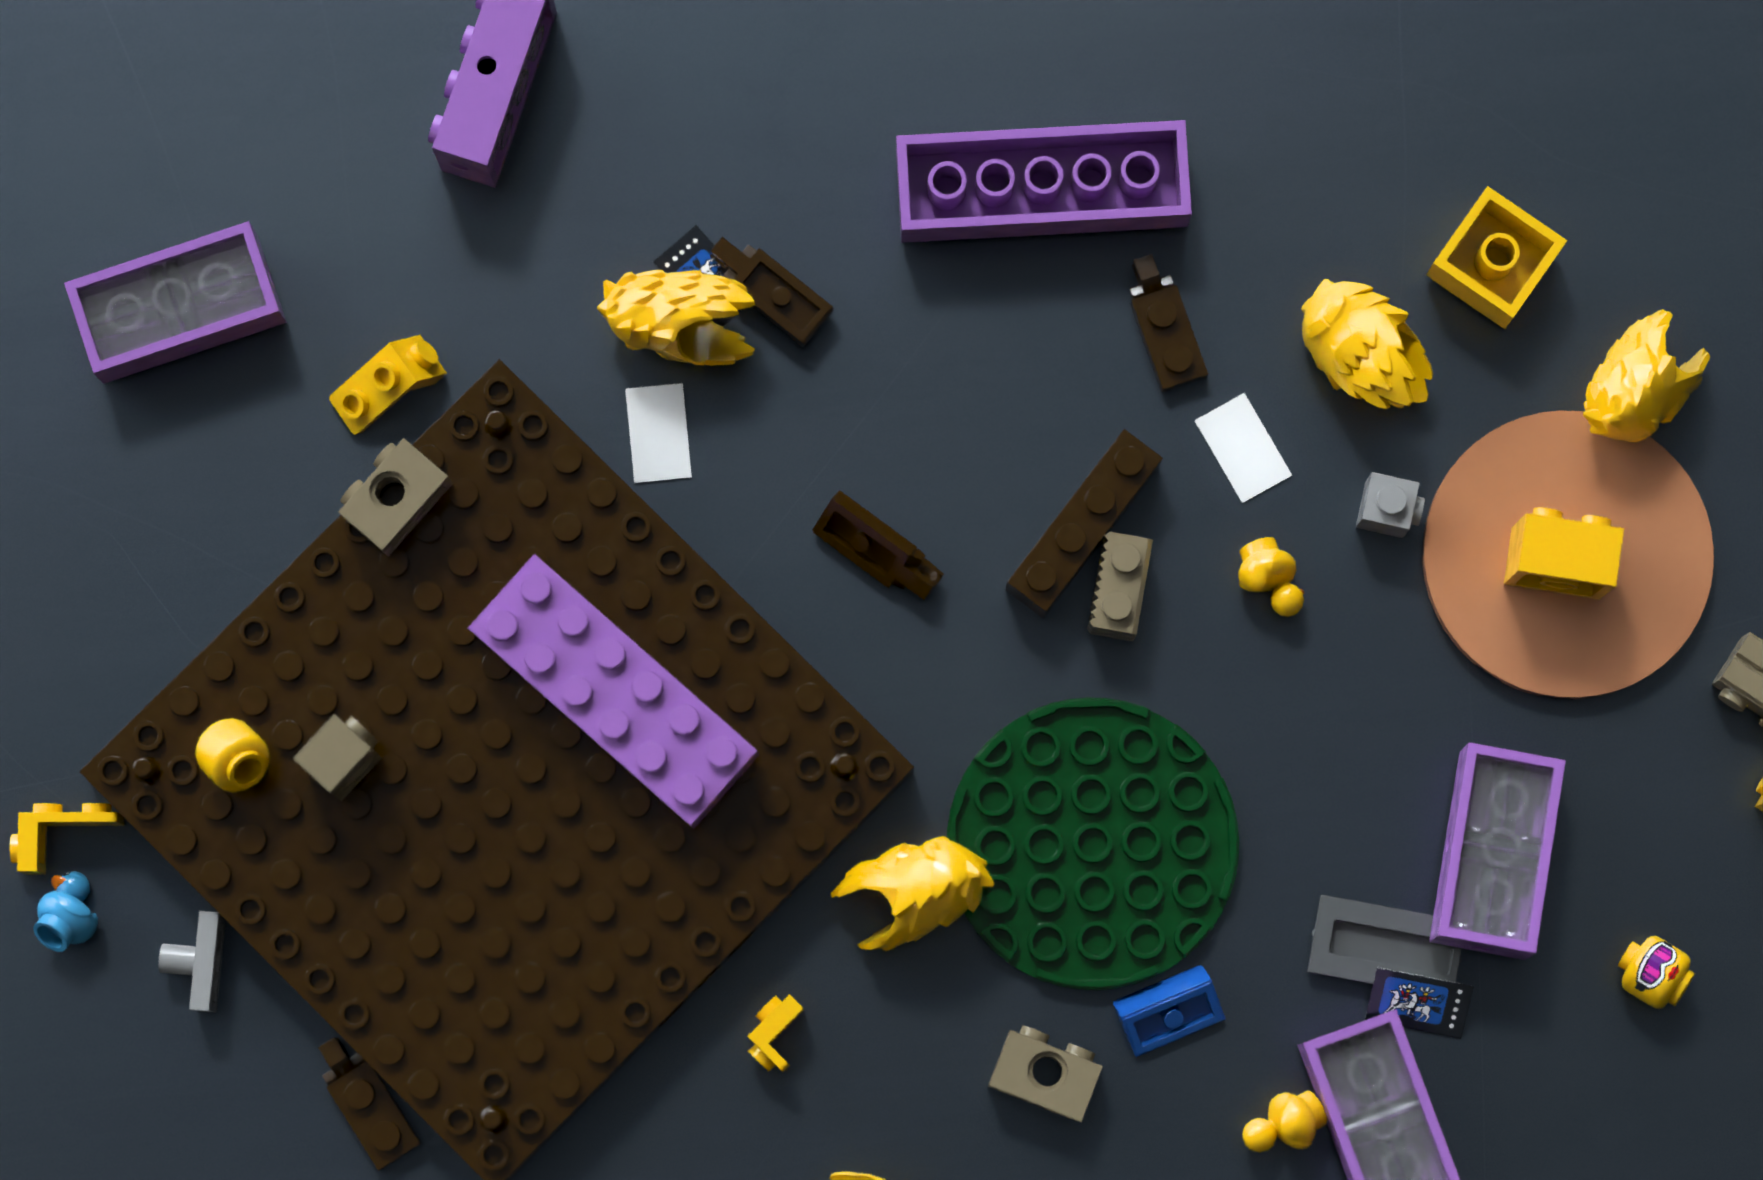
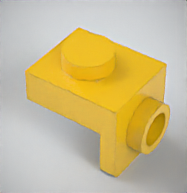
[748,994,804,1072]

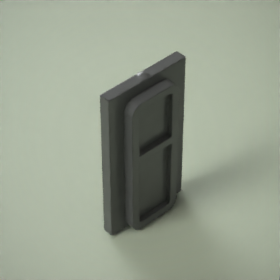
[1307,895,1461,984]

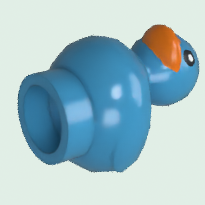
[33,871,98,952]

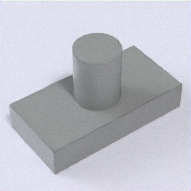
[159,911,226,1013]

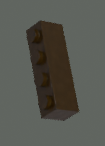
[1005,429,1163,619]

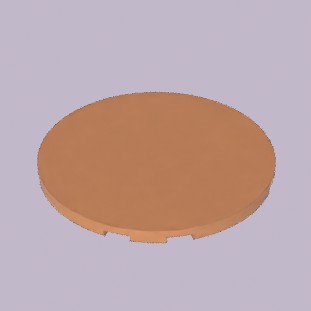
[1422,411,1714,699]

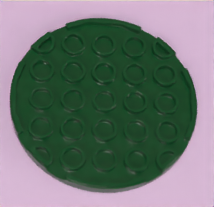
[947,697,1239,991]

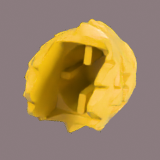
[597,270,755,366]
[1301,279,1433,409]
[1583,309,1711,442]
[831,836,994,951]

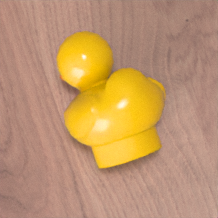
[1238,537,1305,617]
[1242,1090,1327,1153]

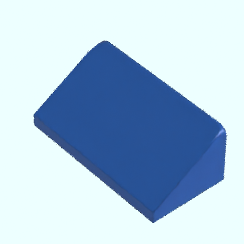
[1113,965,1226,1057]

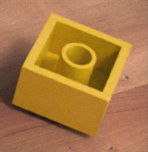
[1426,186,1568,329]
[1504,508,1624,600]

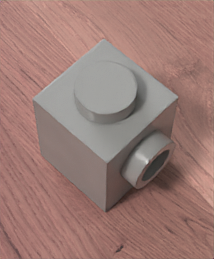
[1356,472,1425,538]

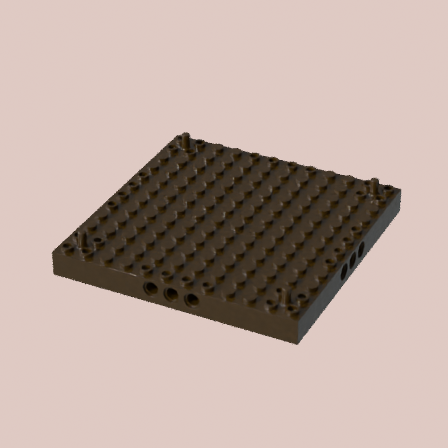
[79,359,914,1180]

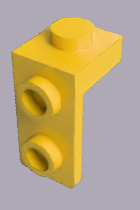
[329,335,447,435]
[10,803,124,875]

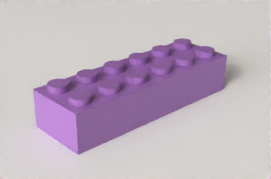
[896,120,1192,243]
[468,554,759,829]

